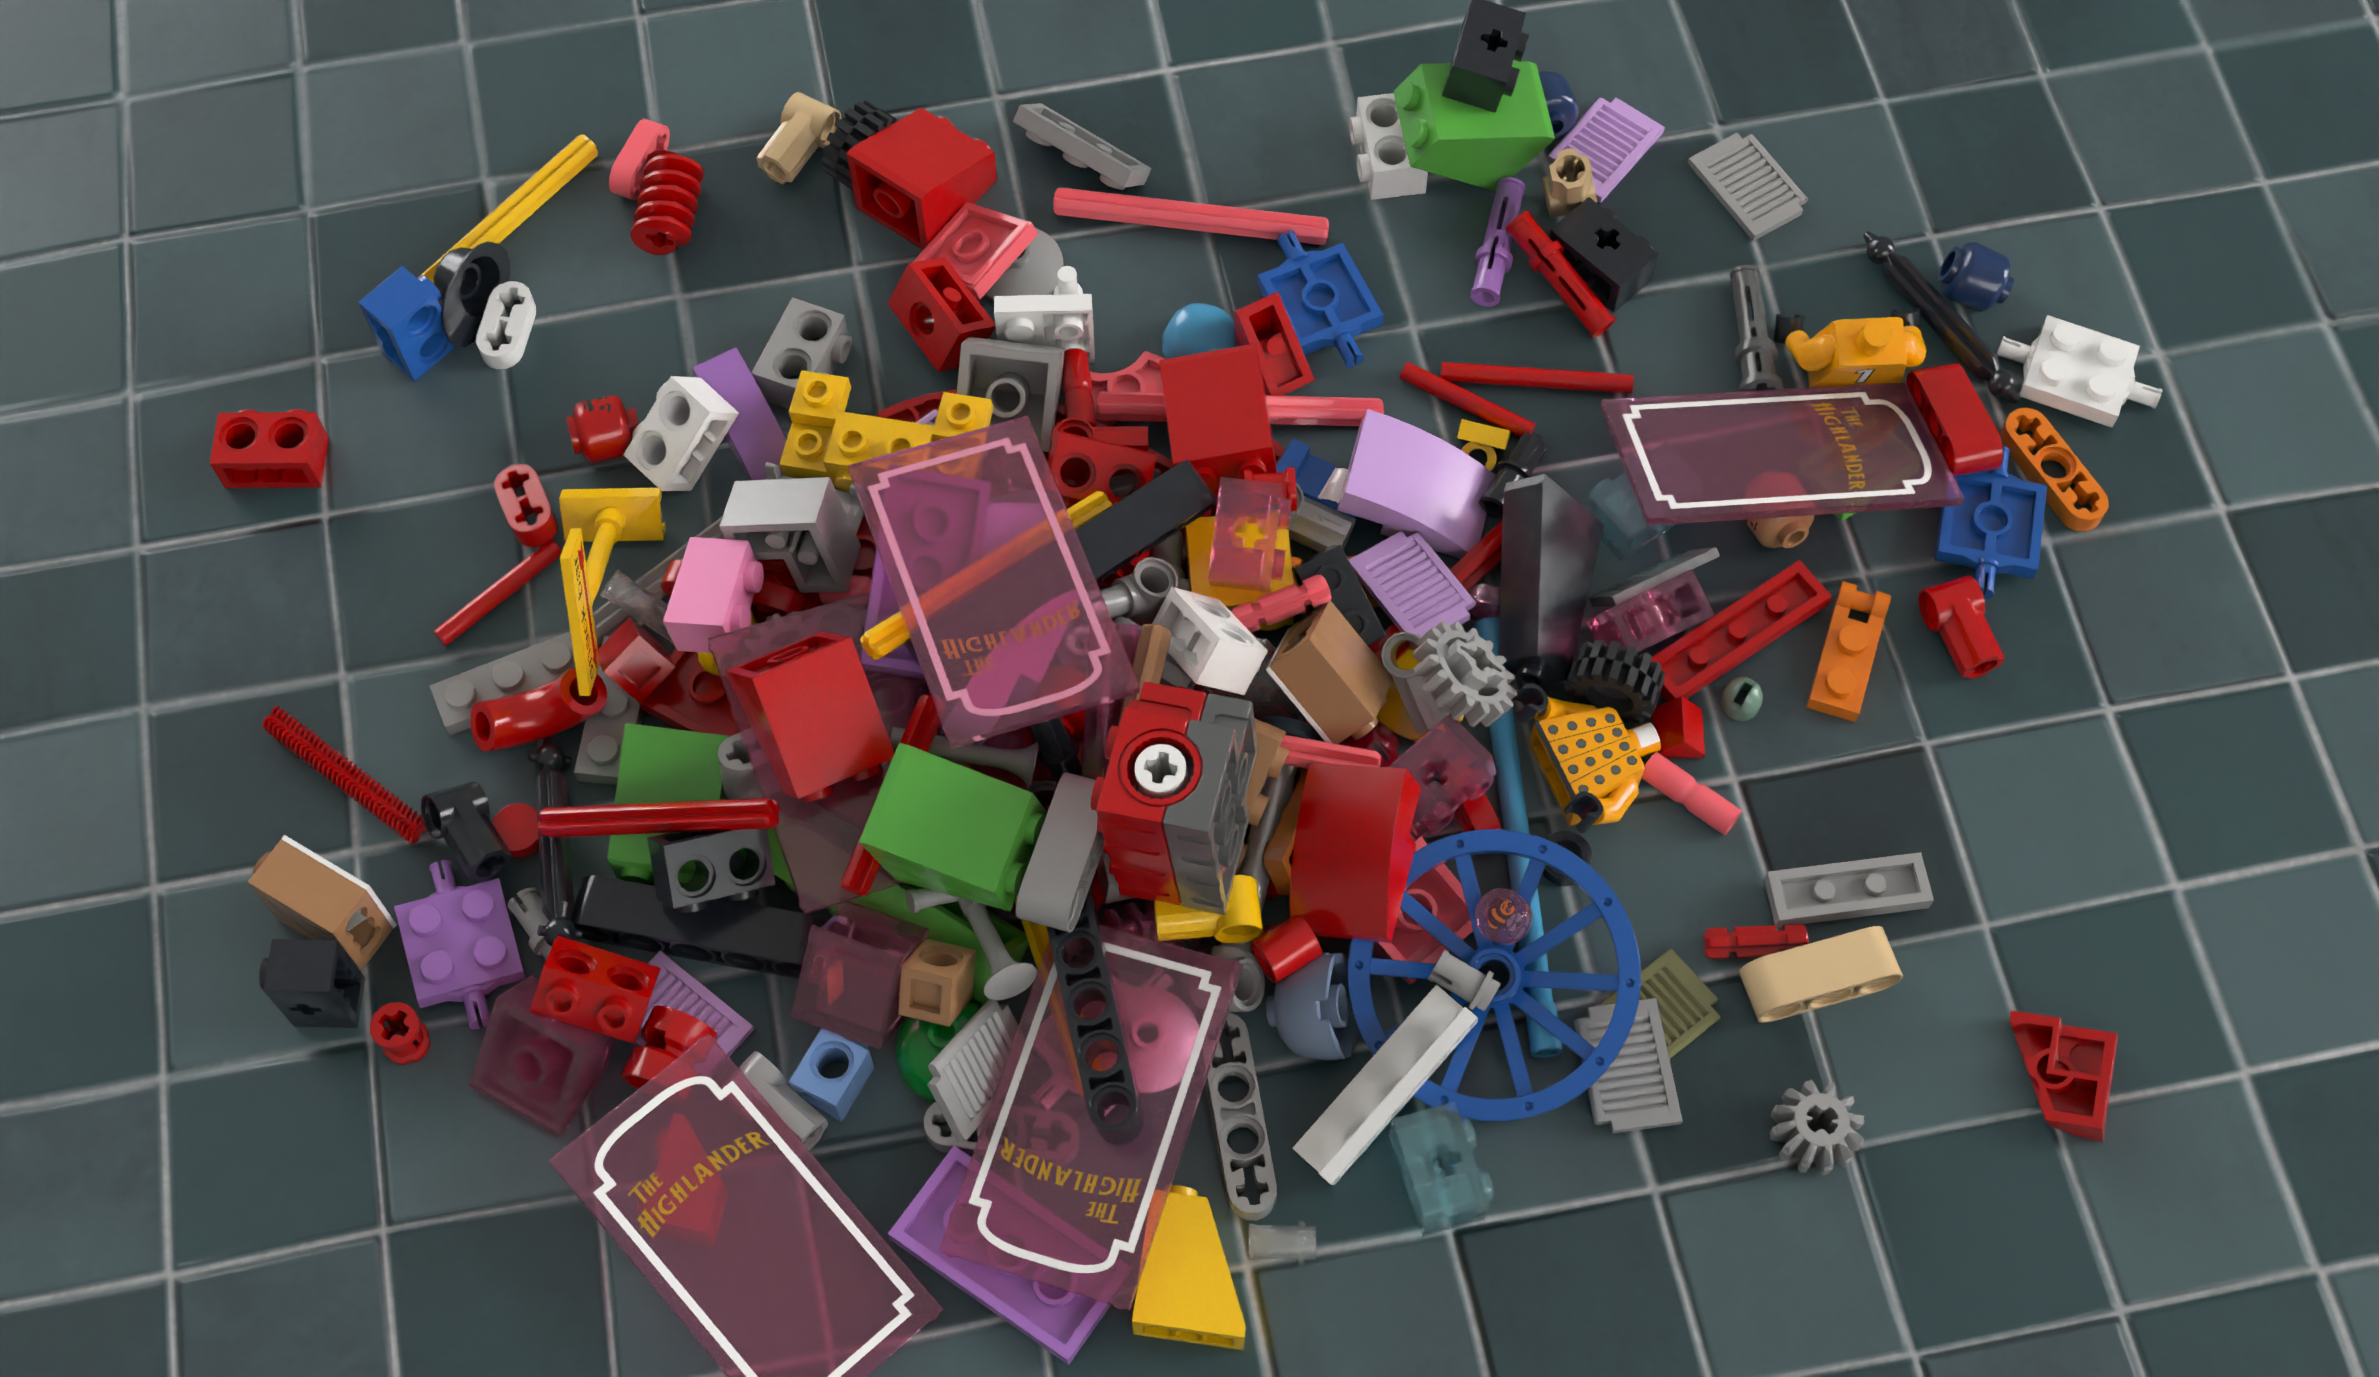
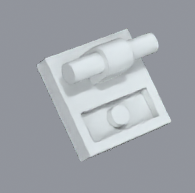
[994,266,1095,363]

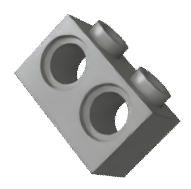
[751,297,852,409]

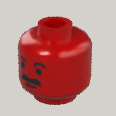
[566,395,639,463]

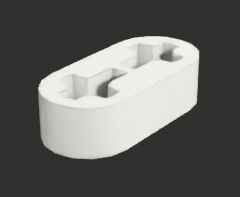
[476,281,536,369]

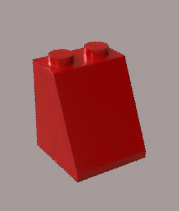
[846,108,997,250]
[1159,343,1278,499]
[725,631,895,802]

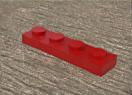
[1650,560,1832,702]

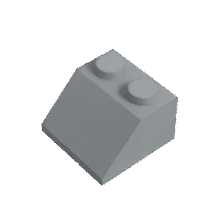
[957,337,1065,452]

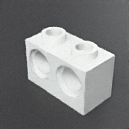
[1349,93,1428,200]
[623,376,739,491]
[1152,587,1268,695]

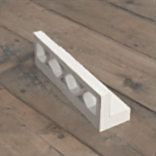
[1292,984,1478,1185]

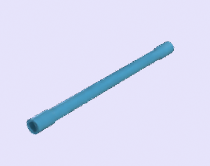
[1473,617,1563,1058]

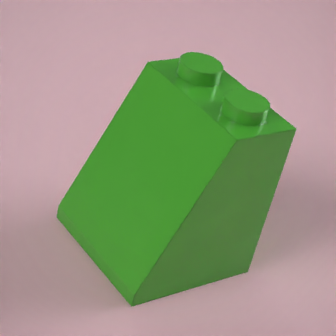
[1393,61,1555,191]
[607,723,730,885]
[859,743,1047,911]

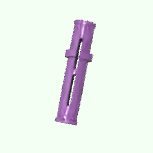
[1470,177,1525,307]

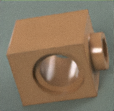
[898,938,976,1027]

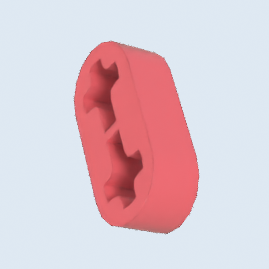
[609,118,670,201]

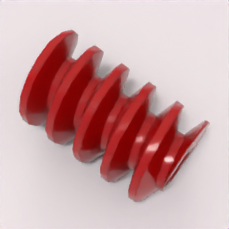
[630,150,704,255]

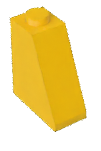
[1132,1185,1246,1350]

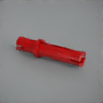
[1505,211,1617,338]

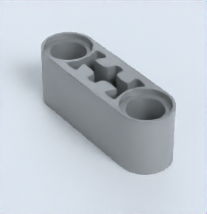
[1016,772,1104,932]

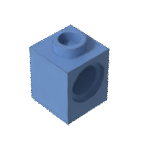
[789,1027,875,1122]

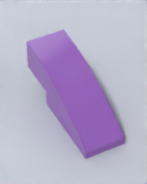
[692,347,786,480]

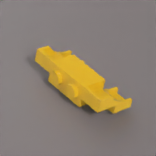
[779,370,993,494]

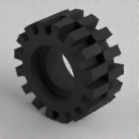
[822,101,899,190]
[1565,640,1665,723]

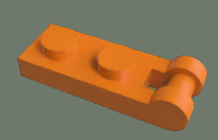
[1806,581,1891,722]

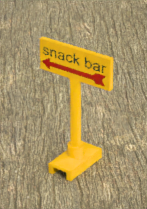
[559,488,666,696]

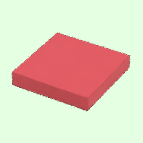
[912,202,1038,299]

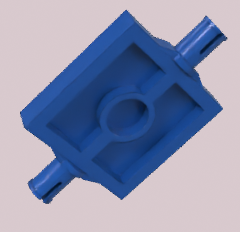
[1257,231,1384,368]
[1934,446,2047,599]

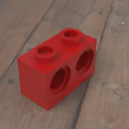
[210,409,329,488]
[1042,430,1157,507]
[530,935,661,1044]

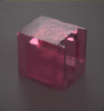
[791,898,929,1049]

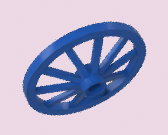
[1348,829,1641,1122]

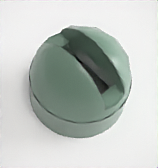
[1720,676,1763,721]

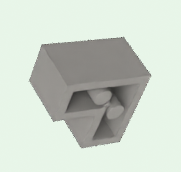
[719,477,861,593]

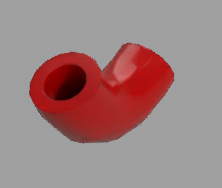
[470,668,608,752]

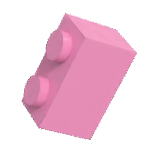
[663,537,764,655]

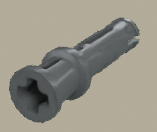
[1730,265,1783,403]

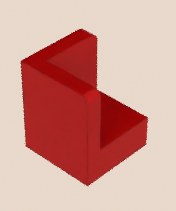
[598,617,676,704]

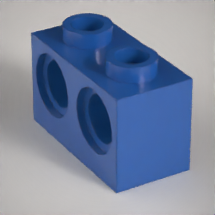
[358,266,456,382]

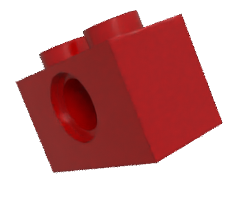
[887,257,996,372]

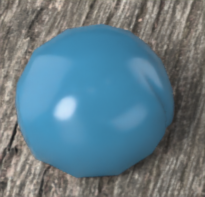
[1162,303,1237,359]

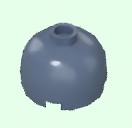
[1266,953,1358,1061]

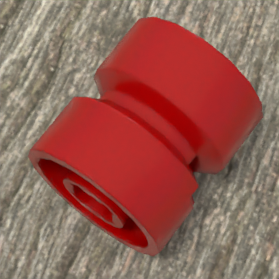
[621,1005,717,1105]

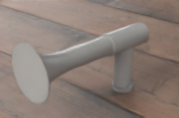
[890,727,1038,788]
[905,888,1037,1000]

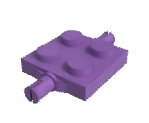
[394,860,526,1029]

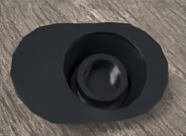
[434,241,510,347]

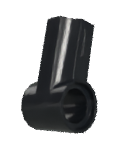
[421,782,512,883]

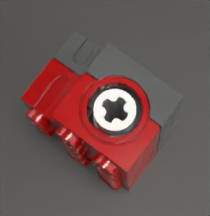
[1091,681,1259,915]

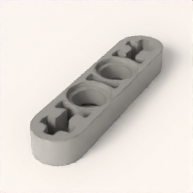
[1201,1012,1277,1221]

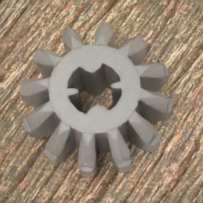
[1770,1079,1865,1176]

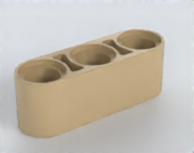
[1739,926,1903,1023]

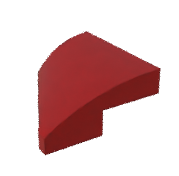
[2009,1010,2118,1142]

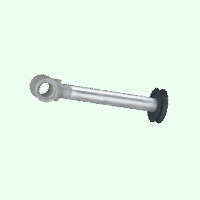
[1189,716,1325,1012]

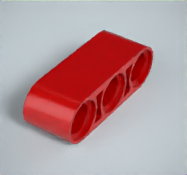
[1906,363,2003,477]

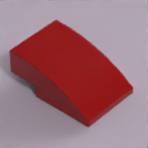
[1290,763,1421,943]

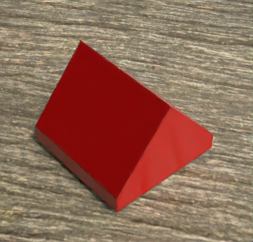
[1651,696,1705,759]

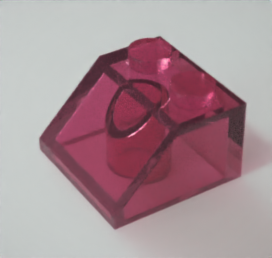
[469,975,617,1136]

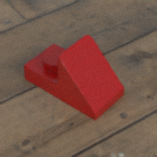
[1233,292,1315,396]

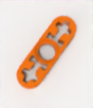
[2000,408,2109,532]

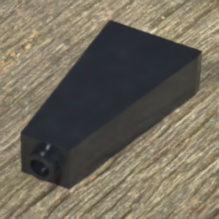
[1498,474,1604,687]

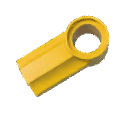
[1154,875,1263,944]

